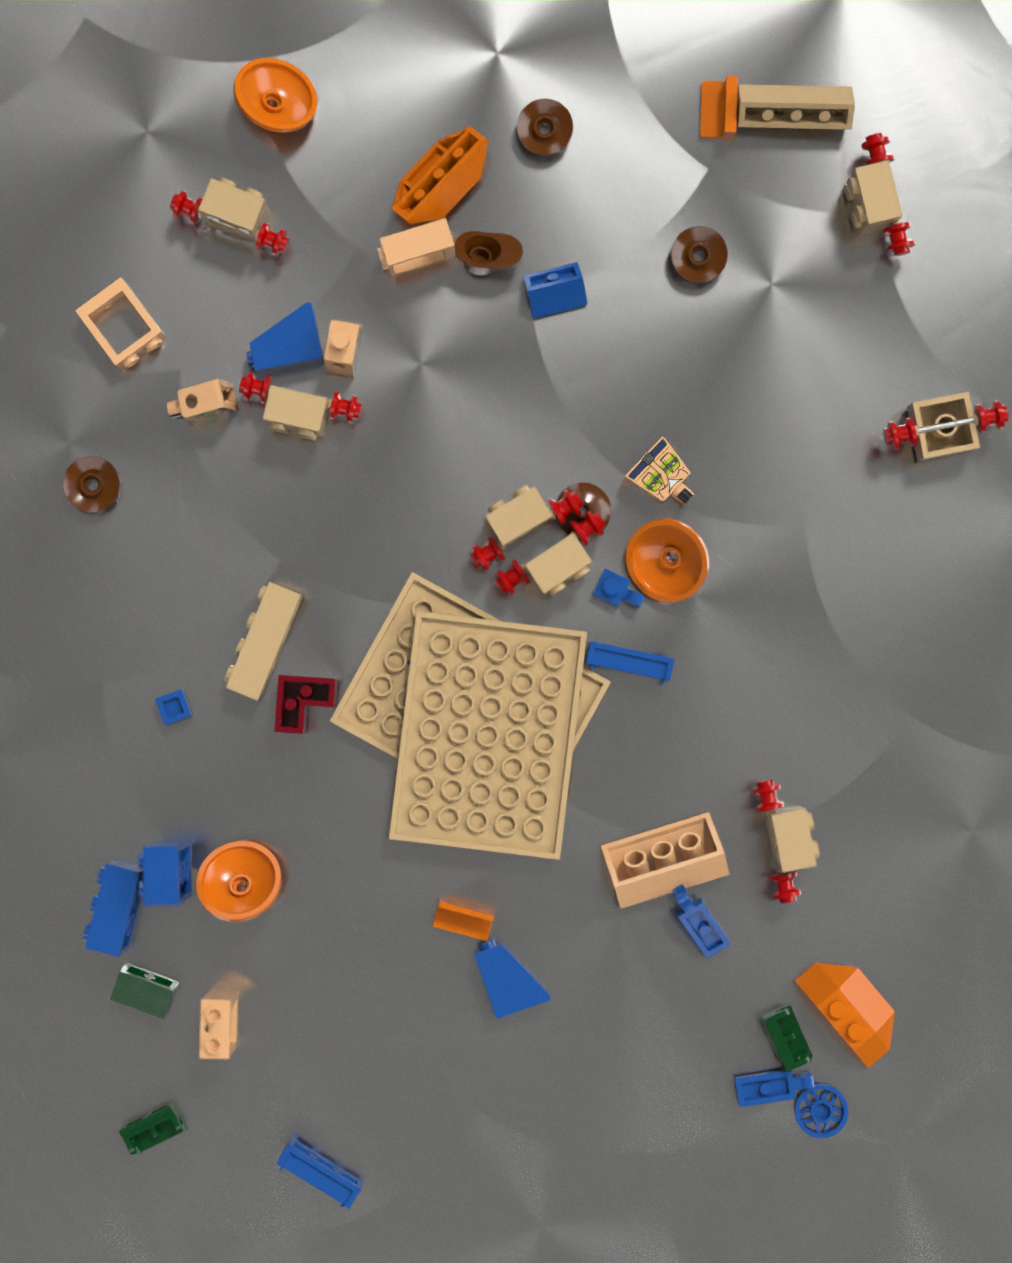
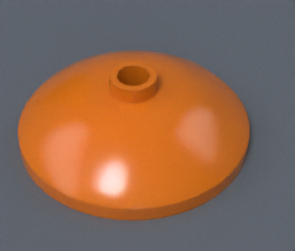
[233,58,317,133]
[626,518,709,602]
[196,841,282,922]

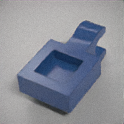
[593,568,645,607]

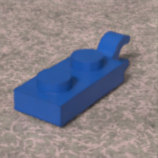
[673,884,731,958]
[734,1069,815,1107]

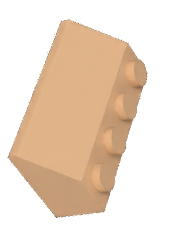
[601,812,730,909]

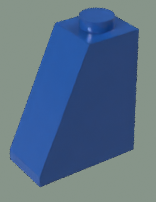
[246,302,324,375]
[474,939,551,1019]

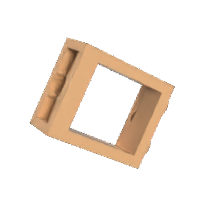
[377,218,456,276]
[75,277,165,369]
[200,990,239,1059]

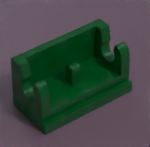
[110,962,179,1019]
[761,1003,813,1073]
[119,1101,188,1155]

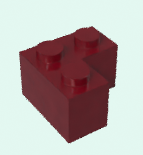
[274,675,338,734]

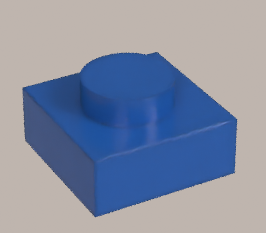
[155,689,193,725]

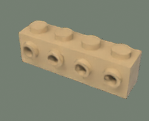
[737,84,855,129]
[224,582,303,701]

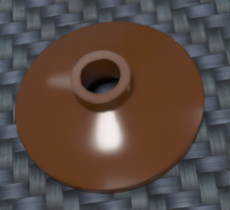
[517,98,573,155]
[671,226,728,283]
[63,456,120,513]
[555,482,611,538]

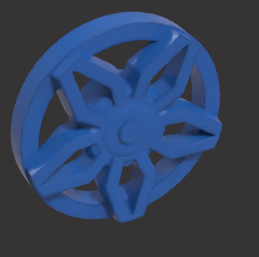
[794,1084,848,1138]

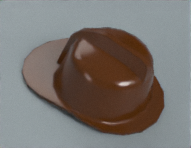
[455,231,523,276]

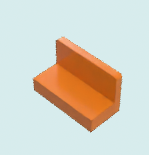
[700,75,738,139]
[432,898,495,941]

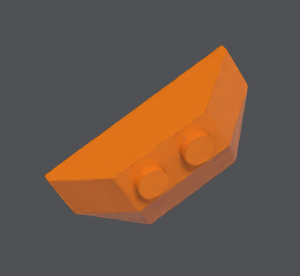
[391,126,488,224]
[794,962,895,1068]

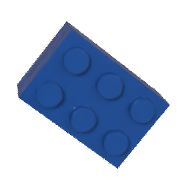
[138,840,192,906]
[83,859,144,957]

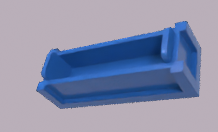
[585,641,675,685]
[276,1139,363,1209]

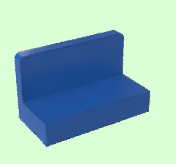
[523,262,588,318]

